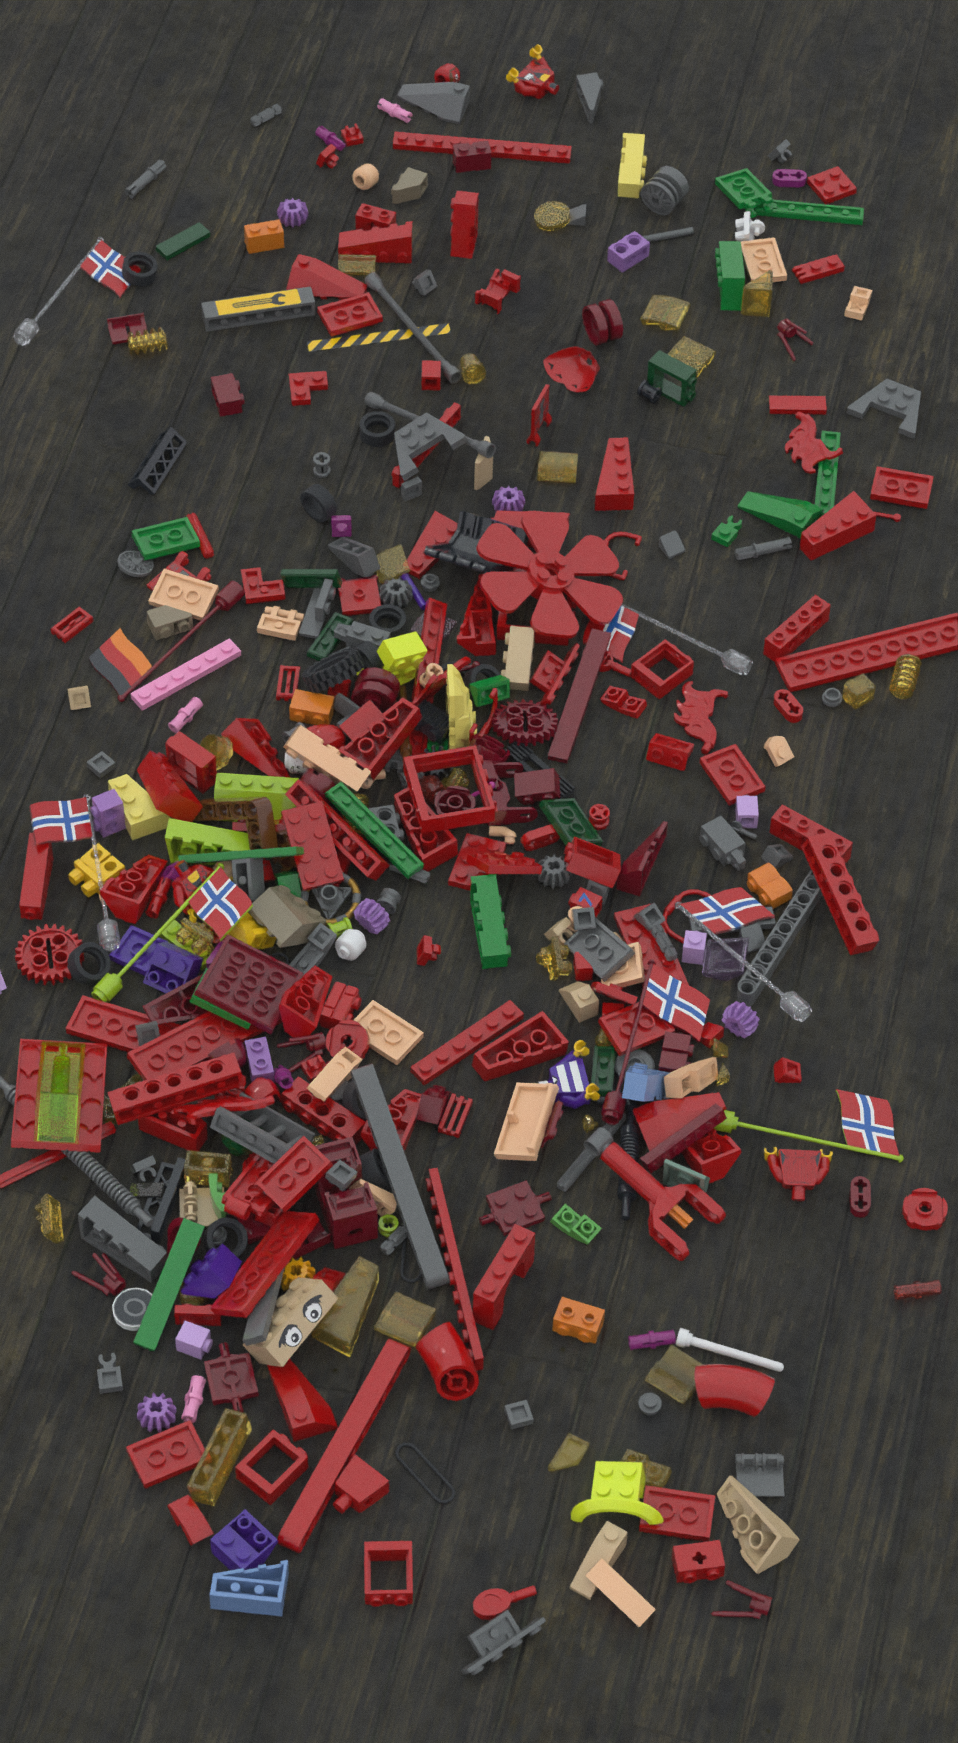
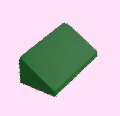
[470,675,510,707]

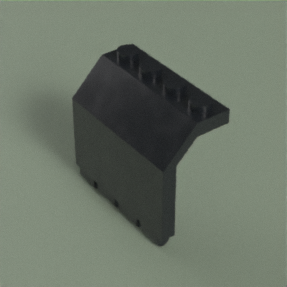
[424,511,528,574]

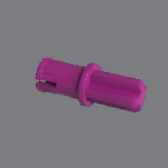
[315,126,345,151]
[273,1065,293,1089]

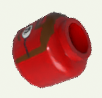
[434,63,460,83]

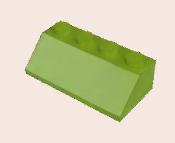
[214,773,299,822]

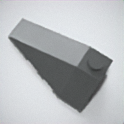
[397,82,470,124]

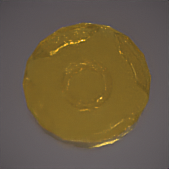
[534,201,570,231]

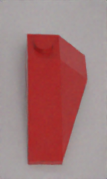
[681,1128,741,1183]

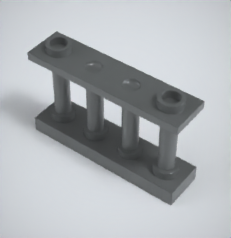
[210,1092,315,1164]

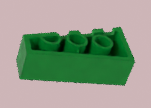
[715,241,745,310]

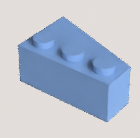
[622,1063,670,1102]
[210,1560,289,1616]

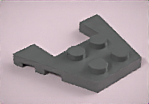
[847,379,921,439]
[394,412,468,481]

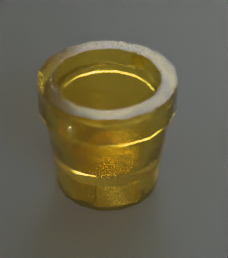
[460,354,486,384]

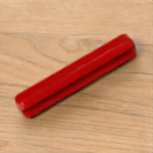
[186,513,214,559]

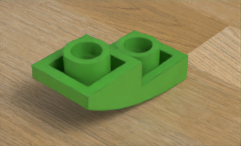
[209,1174,230,1219]
[550,1204,602,1245]

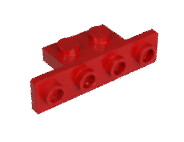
[529,643,580,706]

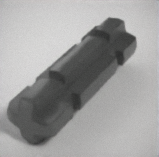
[250,104,282,127]
[651,924,678,961]
[380,1223,408,1255]

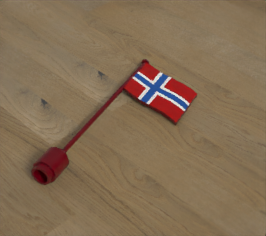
[601,960,710,1125]

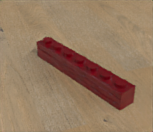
[640,1103,727,1173]

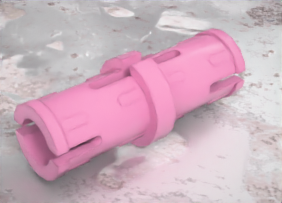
[377,98,412,123]
[168,697,203,733]
[181,1375,206,1423]

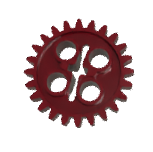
[492,699,558,746]

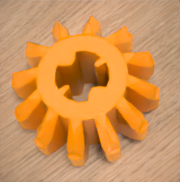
[280,1257,315,1291]

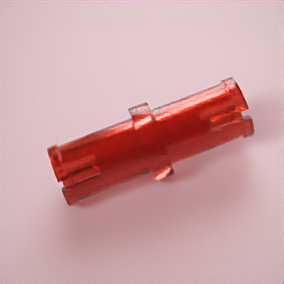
[894,1280,941,1300]

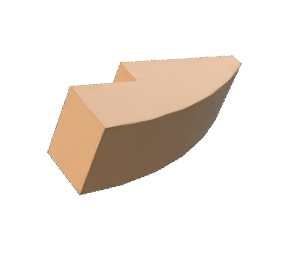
[664,1057,719,1098]
[585,1558,656,1627]

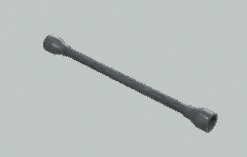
[365,272,462,384]
[364,392,496,458]

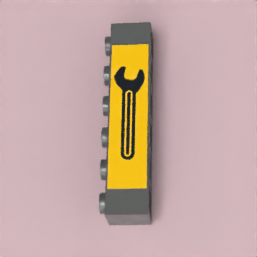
[201,287,315,332]

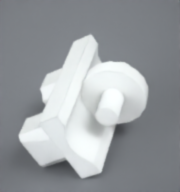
[735,211,765,241]

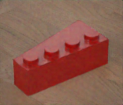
[338,221,412,263]
[800,491,876,561]
[338,698,422,781]
[136,750,203,822]
[394,787,458,871]
[472,1011,569,1082]

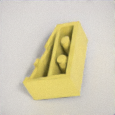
[617,133,647,198]
[108,774,170,840]

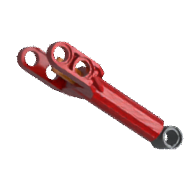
[584,1127,726,1261]

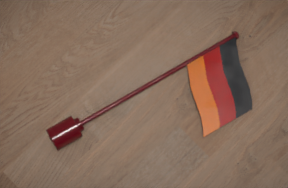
[89,581,245,702]

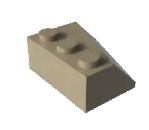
[249,885,327,948]

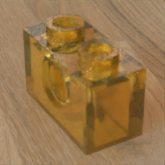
[184,1150,232,1188]

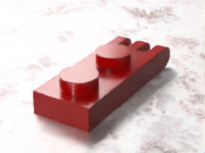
[792,254,845,284]

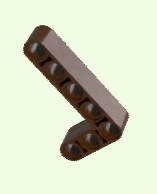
[193,797,278,859]

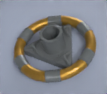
[300,872,361,926]

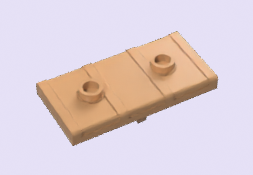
[494,1083,559,1161]

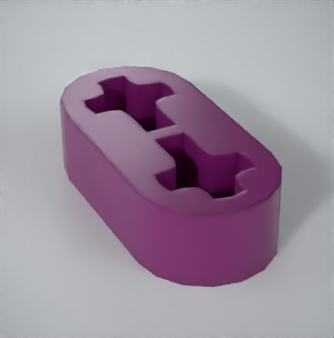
[772,169,807,187]

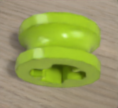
[378,1214,398,1237]

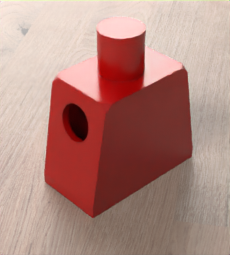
[333,1455,389,1513]

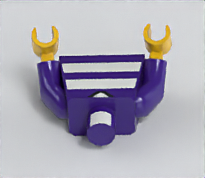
[538,1040,600,1109]

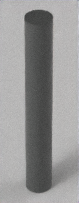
[642,227,694,242]

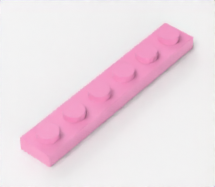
[131,638,241,711]

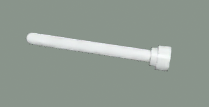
[676,1328,784,1372]

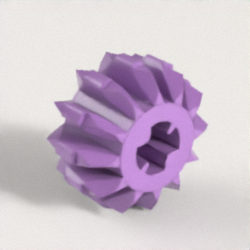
[277,198,308,228]
[492,485,525,513]
[354,898,390,934]
[722,1001,760,1038]
[137,1392,176,1433]

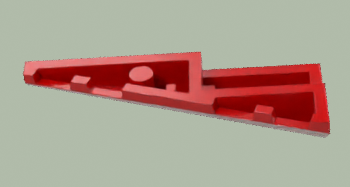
[457,574,496,656]

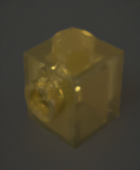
[843,673,876,709]

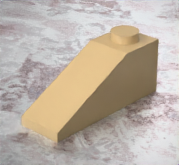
[570,1521,627,1600]

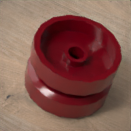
[582,299,623,345]
[351,667,400,714]

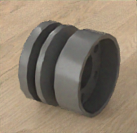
[641,166,689,215]

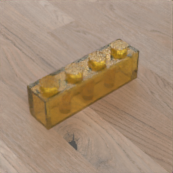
[187,1408,252,1506]

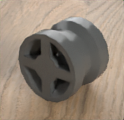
[376,888,401,914]

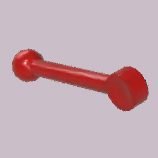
[874,512,901,522]

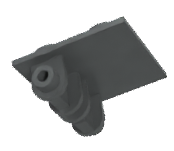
[735,1453,784,1497]

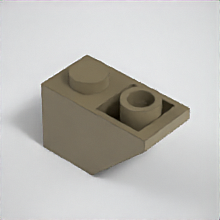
[391,167,428,204]
[147,605,193,640]

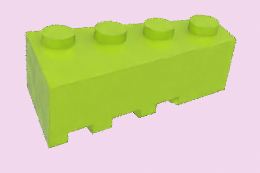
[165,818,250,865]

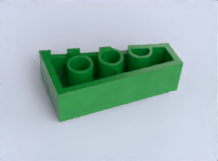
[470,874,511,969]

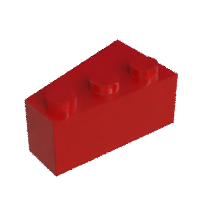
[450,191,479,259]
[138,1105,207,1154]

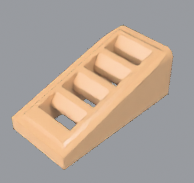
[349,1179,397,1217]

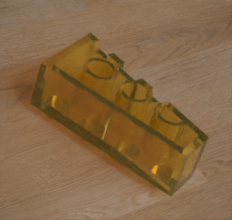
[312,1256,379,1357]

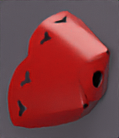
[544,347,600,392]

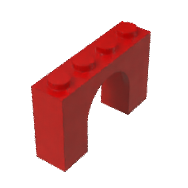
[473,1224,535,1330]

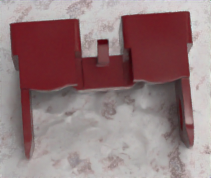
[474,760,538,826]

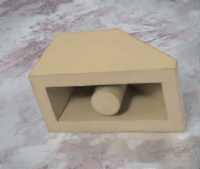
[559,982,599,1023]

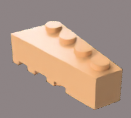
[283,725,371,793]

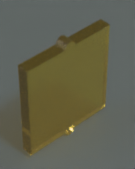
[376,544,410,584]

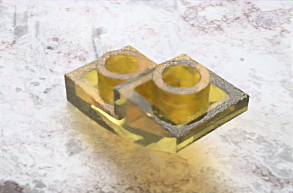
[620,1449,672,1488]

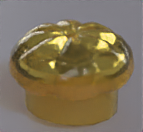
[200,734,233,770]

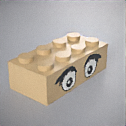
[243,1277,338,1367]

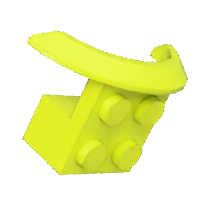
[356,632,428,686]
[571,1461,663,1525]

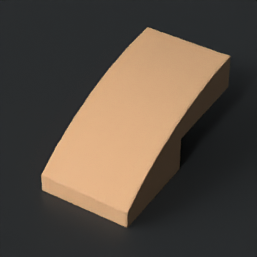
[844,286,872,320]

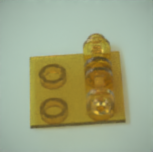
[537,451,578,483]

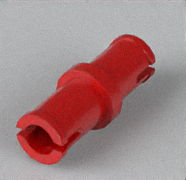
[145,877,172,919]

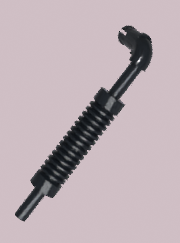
[598,1091,640,1221]

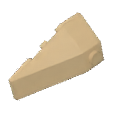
[717,1476,800,1573]

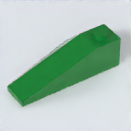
[738,491,824,539]

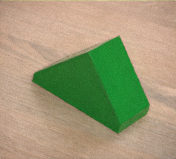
[274,870,301,898]

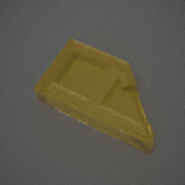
[548,1433,589,1472]

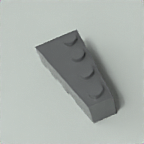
[78,1196,168,1283]

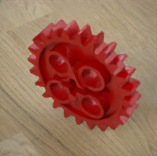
[15,924,85,985]

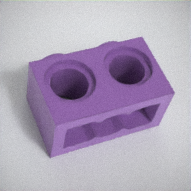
[607,231,650,272]
[90,789,126,838]
[245,1037,274,1082]

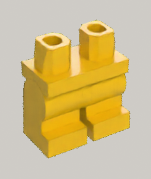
[68,843,125,898]
[227,912,277,950]

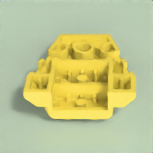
[446,664,477,750]

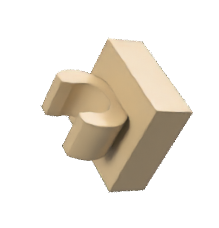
[67,686,91,710]
[544,917,573,945]

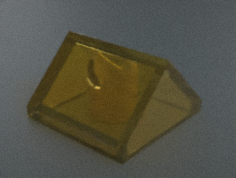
[741,270,773,317]

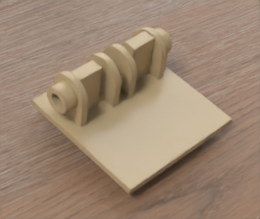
[179,1181,224,1227]

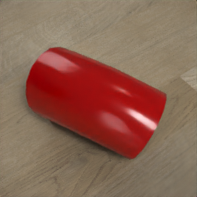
[415,1322,479,1401]
[695,1364,775,1417]

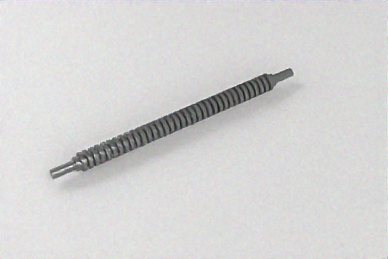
[0,1076,154,1227]

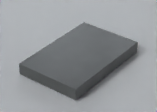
[563,917,635,982]

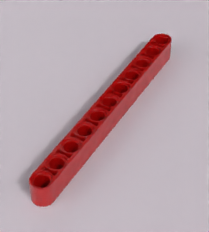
[277,1339,411,1553]

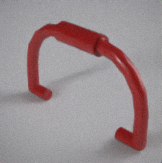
[603,532,642,580]
[469,688,498,742]
[662,889,711,944]

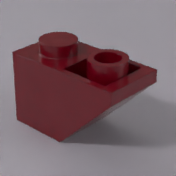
[416,1085,451,1124]

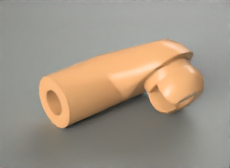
[361,769,386,789]
[489,826,517,844]

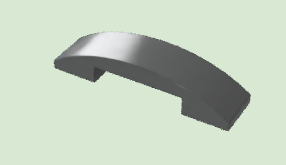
[289,923,337,977]

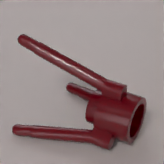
[777,318,813,361]
[277,1032,327,1072]
[72,1253,127,1296]
[711,1580,772,1619]

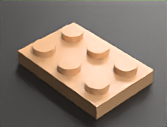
[741,238,787,285]
[148,569,219,621]
[354,1000,424,1065]

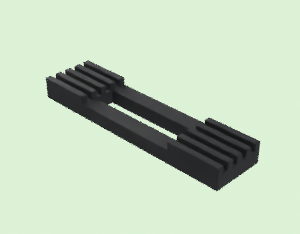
[504,742,575,799]

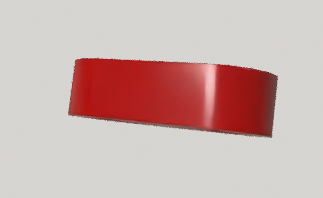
[773,689,803,723]
[520,824,560,851]

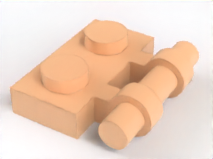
[257,606,305,641]

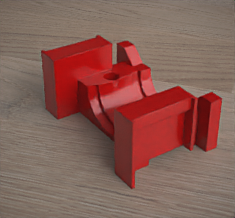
[475,269,521,314]

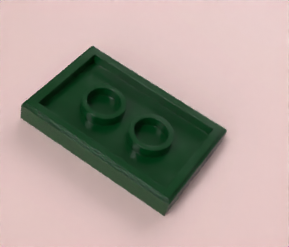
[539,798,603,847]

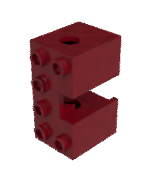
[313,1137,378,1249]

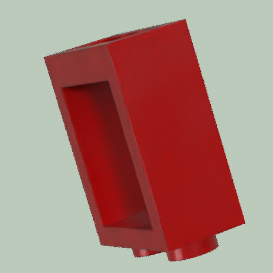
[631,639,694,699]
[165,731,217,794]
[564,836,621,888]
[235,1429,308,1506]
[364,1541,413,1607]

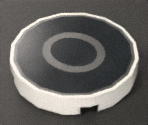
[112,1288,153,1331]

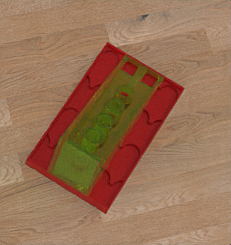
[11,1039,107,1152]

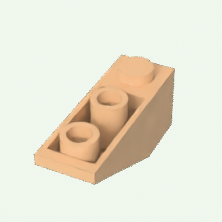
[307,1047,363,1101]

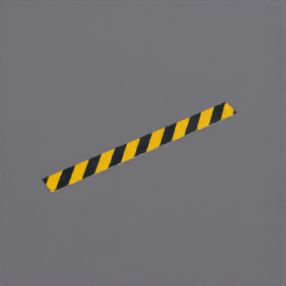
[307,323,451,351]

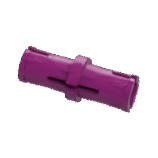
[628,1329,676,1350]

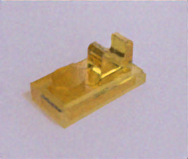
[35,1194,63,1243]

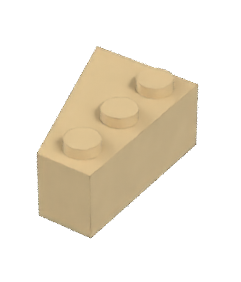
[501,626,535,691]

